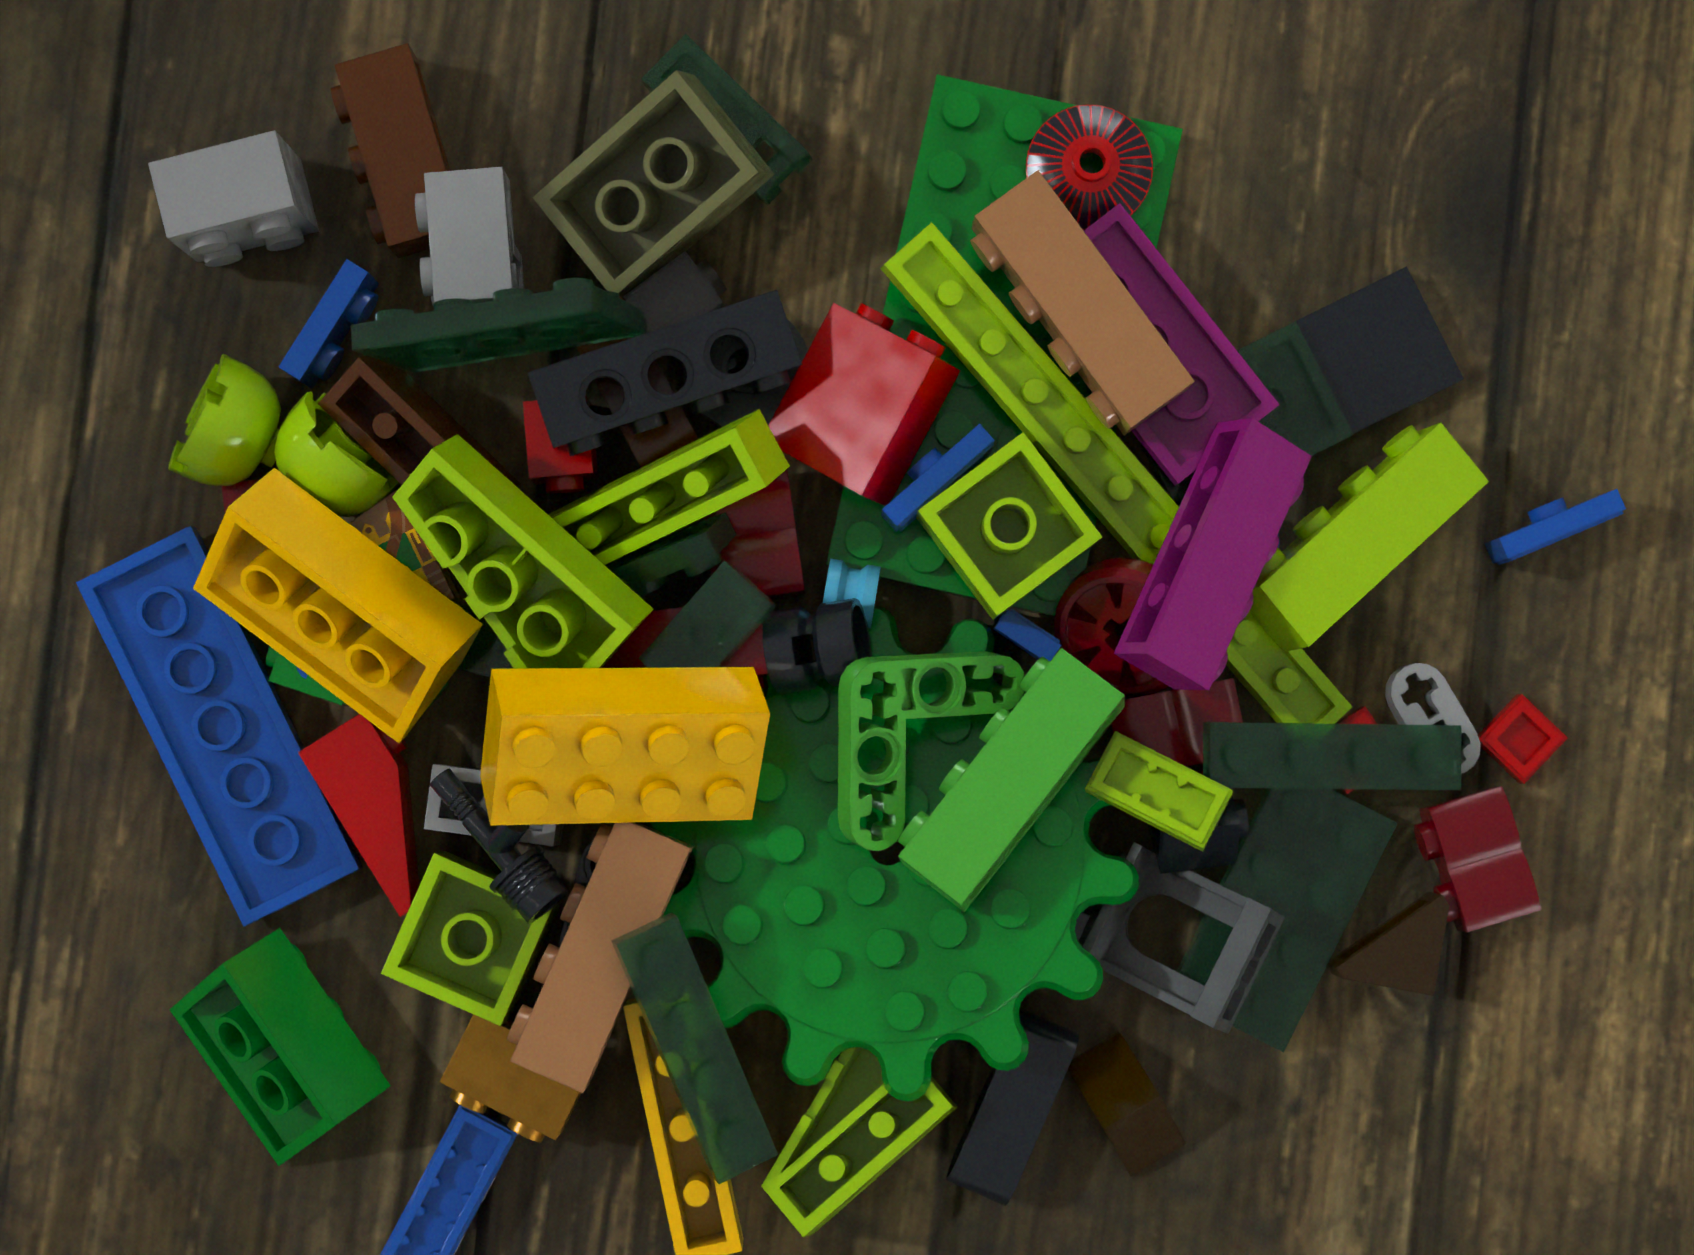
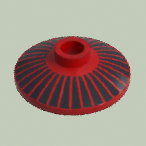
[1025,104,1153,231]

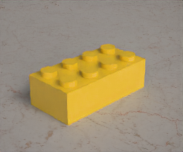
[480,667,770,826]

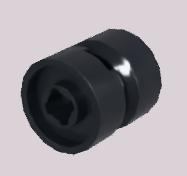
[763,598,872,694]

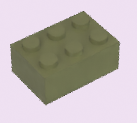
[532,70,775,298]

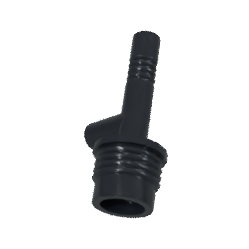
[430,768,569,924]

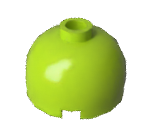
[168,354,281,486]
[274,391,400,517]

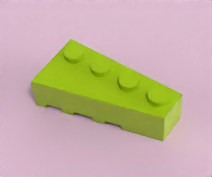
[392,434,653,668]

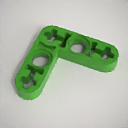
[838,651,1025,851]

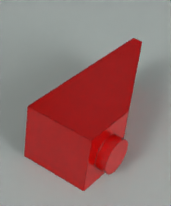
[298,714,419,917]

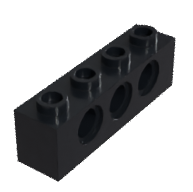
[528,290,802,456]

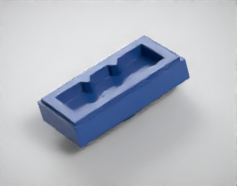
[881,423,995,532]
[1484,489,1626,565]

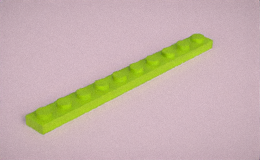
[880,222,1352,750]

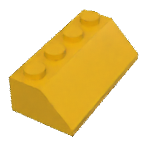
[193,468,483,743]

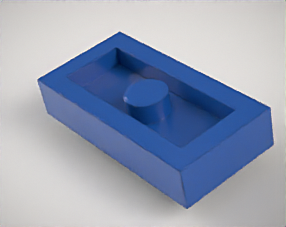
[278,259,379,389]

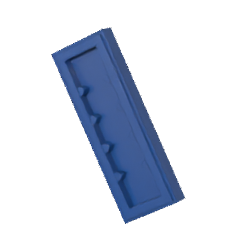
[380,1105,518,1255]

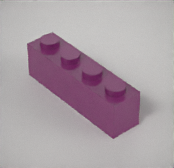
[1114,418,1312,690]

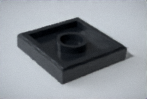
[1290,266,1464,437]

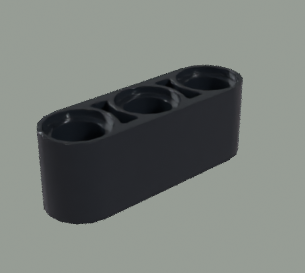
[946,1008,1079,1206]

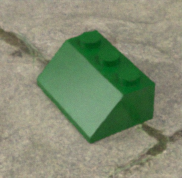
[169,928,391,1166]

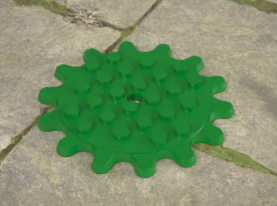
[646,606,1139,1102]

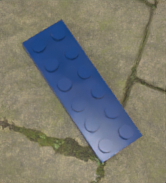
[76,526,363,927]

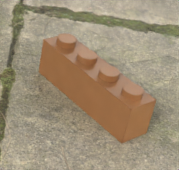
[970,170,1195,436]
[507,822,693,1093]

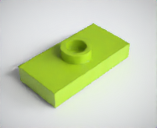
[1085,731,1233,852]

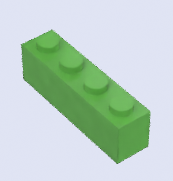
[898,648,1125,913]

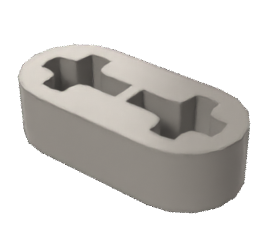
[1385,663,1481,776]

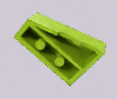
[761,1047,958,1237]

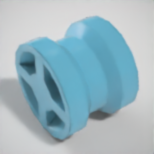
[823,558,881,628]

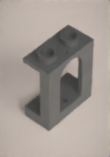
[1079,842,1285,1034]

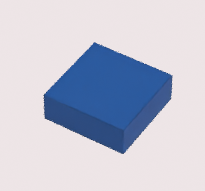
[993,609,1061,661]

